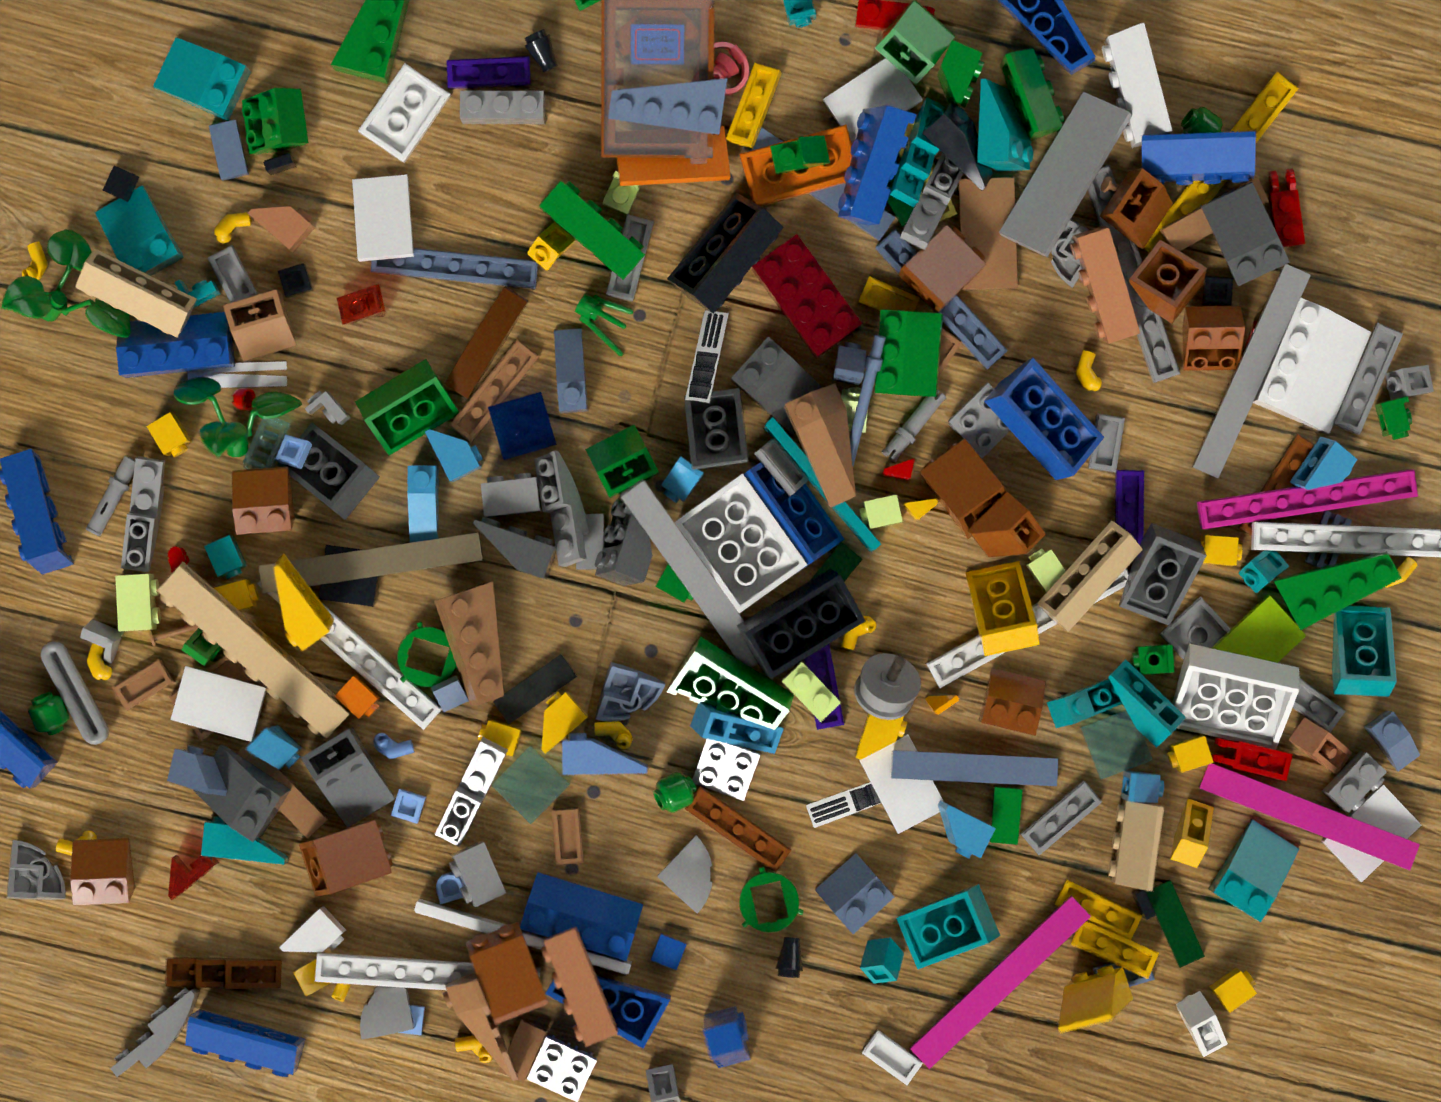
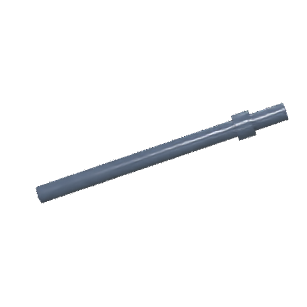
[850,335,885,466]

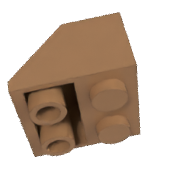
[223,289,297,362]

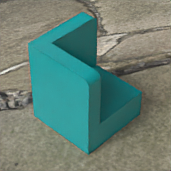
[860,937,904,984]

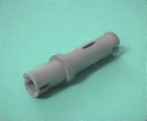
[882,389,946,463]
[86,456,135,536]

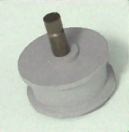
[854,653,921,720]

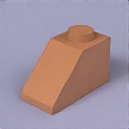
[248,206,315,253]
[1289,718,1352,775]

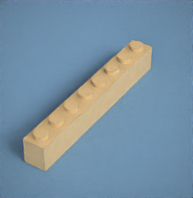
[157,562,350,738]

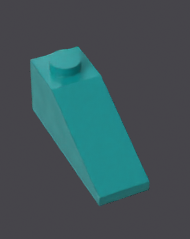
[1108,659,1186,748]
[201,816,289,865]

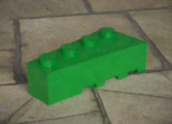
[331,0,410,84]
[539,180,645,280]
[1273,551,1402,630]
[667,637,794,730]

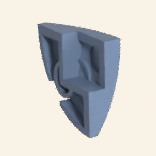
[595,662,665,721]

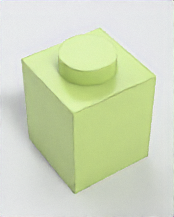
[859,494,903,529]
[1026,548,1066,593]

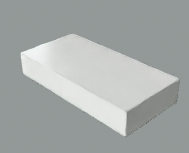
[862,1029,923,1085]

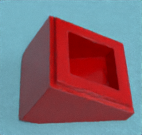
[882,458,915,481]

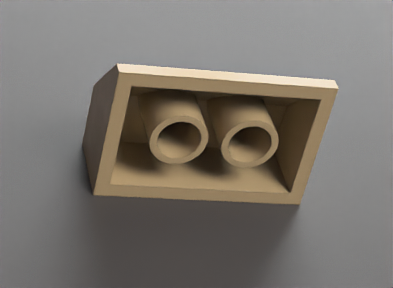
[1108,799,1164,891]

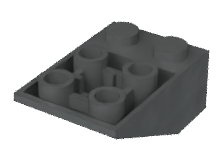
[595,497,652,586]
[473,517,556,580]
[301,728,396,827]

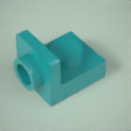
[783,0,817,28]
[175,279,221,309]
[1239,550,1289,593]

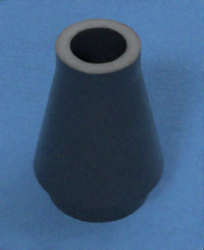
[524,29,558,73]
[775,937,803,978]

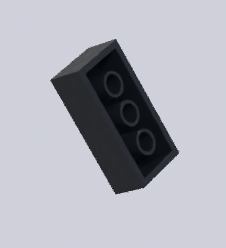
[667,193,784,314]
[737,568,865,679]

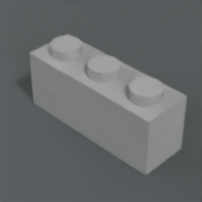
[460,91,545,124]

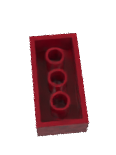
[752,234,862,359]

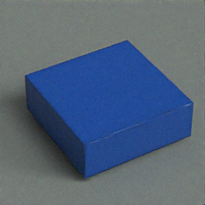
[651,933,687,970]

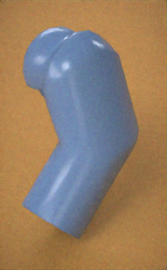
[373,733,415,759]

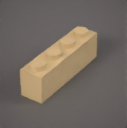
[75,249,197,338]
[1037,521,1143,632]

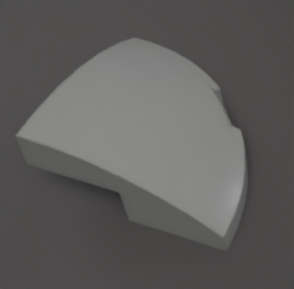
[1051,219,1089,288]
[657,835,712,913]
[6,840,66,900]
[360,986,415,1040]

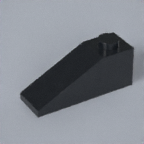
[923,101,993,190]

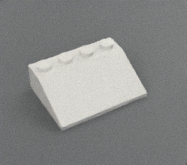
[1253,298,1371,434]
[674,474,807,613]
[1172,644,1299,750]

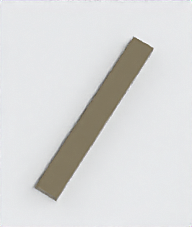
[259,533,483,593]

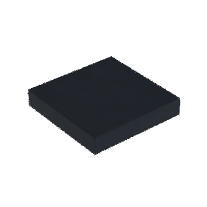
[319,544,379,607]

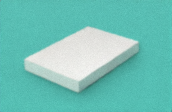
[823,58,923,144]
[358,63,451,163]
[352,175,414,262]
[171,666,266,742]
[859,734,944,834]
[1321,784,1421,882]

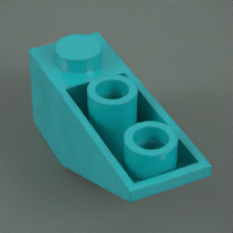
[1046,678,1122,728]

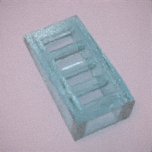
[243,418,291,469]

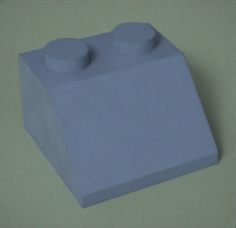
[815,853,894,934]

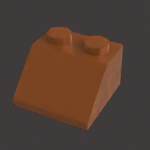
[1129,240,1207,324]
[232,466,295,535]
[978,668,1046,736]
[70,838,135,905]

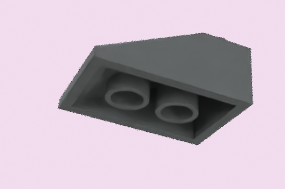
[1201,182,1290,286]
[731,337,823,436]
[684,388,748,470]
[277,423,380,520]
[1119,523,1207,625]
[193,744,291,842]

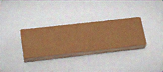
[1160,176,1269,251]
[449,339,539,444]
[237,741,329,839]

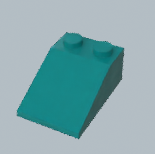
[153,37,251,121]
[977,79,1033,171]
[95,185,184,276]
[1332,606,1397,697]
[1208,819,1299,922]
[896,884,1001,969]

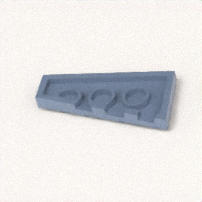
[608,78,727,135]

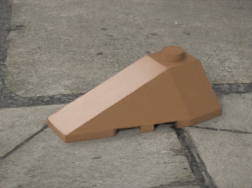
[784,384,856,508]
[443,972,518,1081]

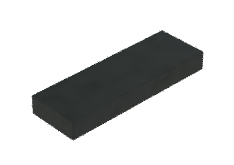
[493,654,577,724]

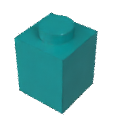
[204,535,247,580]

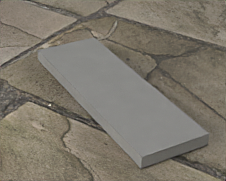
[999,92,1132,257]

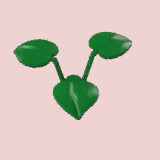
[1,229,131,338]
[174,377,302,457]

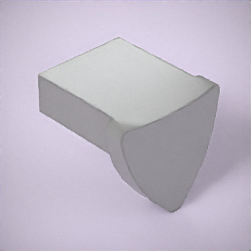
[80,619,124,664]

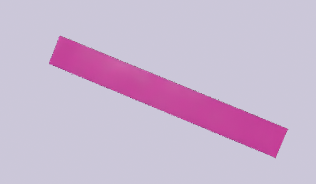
[1197,469,1418,529]
[1199,763,1420,870]
[910,896,1091,1069]

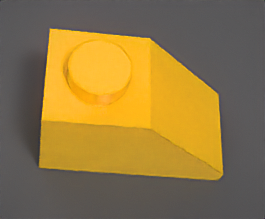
[541,692,588,754]
[854,713,907,760]
[1171,799,1214,868]

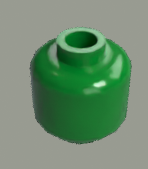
[1181,107,1223,134]
[28,692,69,735]
[653,772,696,813]

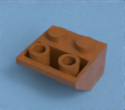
[1100,168,1173,249]
[1182,306,1245,371]
[968,491,1046,557]

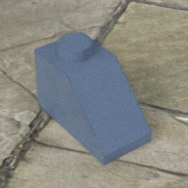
[1364,711,1420,772]
[167,745,227,796]

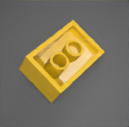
[274,553,334,651]
[965,561,1039,656]
[1058,965,1133,1033]

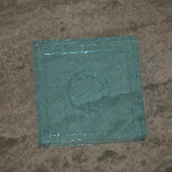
[1080,710,1153,779]
[491,746,570,824]

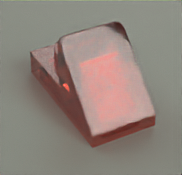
[337,284,386,325]
[168,855,219,901]

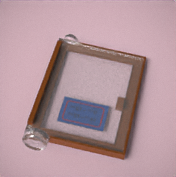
[601,0,714,164]

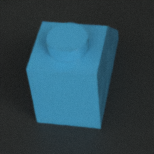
[425,429,483,483]
[1290,437,1358,490]
[662,456,704,503]
[1121,770,1164,803]
[938,800,996,859]

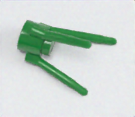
[575,293,634,357]

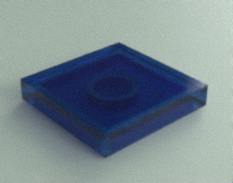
[488,391,557,460]

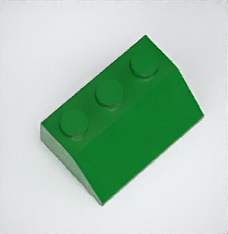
[1000,48,1064,141]
[875,309,943,397]
[355,359,459,456]

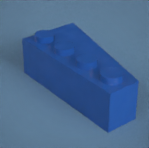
[997,0,1096,75]
[838,105,917,225]
[0,449,74,575]
[545,975,671,1048]
[703,1006,751,1068]

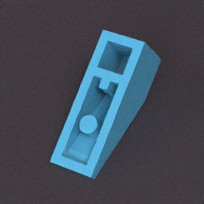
[407,466,439,543]
[690,701,784,754]
[246,725,302,769]

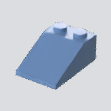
[562,733,649,775]

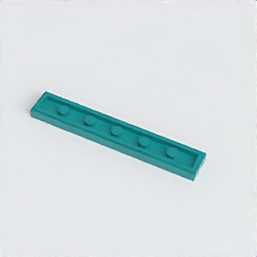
[764,418,881,552]

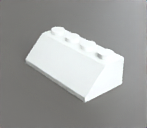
[1102,23,1172,148]

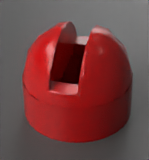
[232,388,256,411]

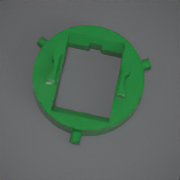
[397,622,458,687]
[739,867,804,933]

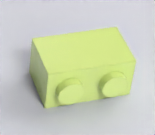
[115,574,161,631]
[782,661,841,722]

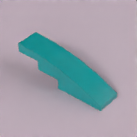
[890,97,945,207]

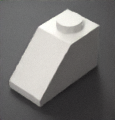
[279,906,346,952]
[1176,991,1228,1057]

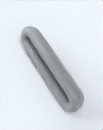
[41,641,109,745]

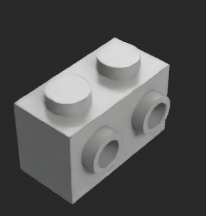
[481,473,542,518]
[1322,751,1387,812]
[449,841,506,907]

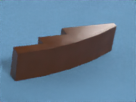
[445,286,528,399]
[165,957,282,989]

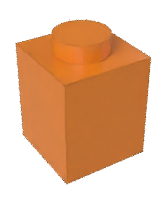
[335,675,381,719]

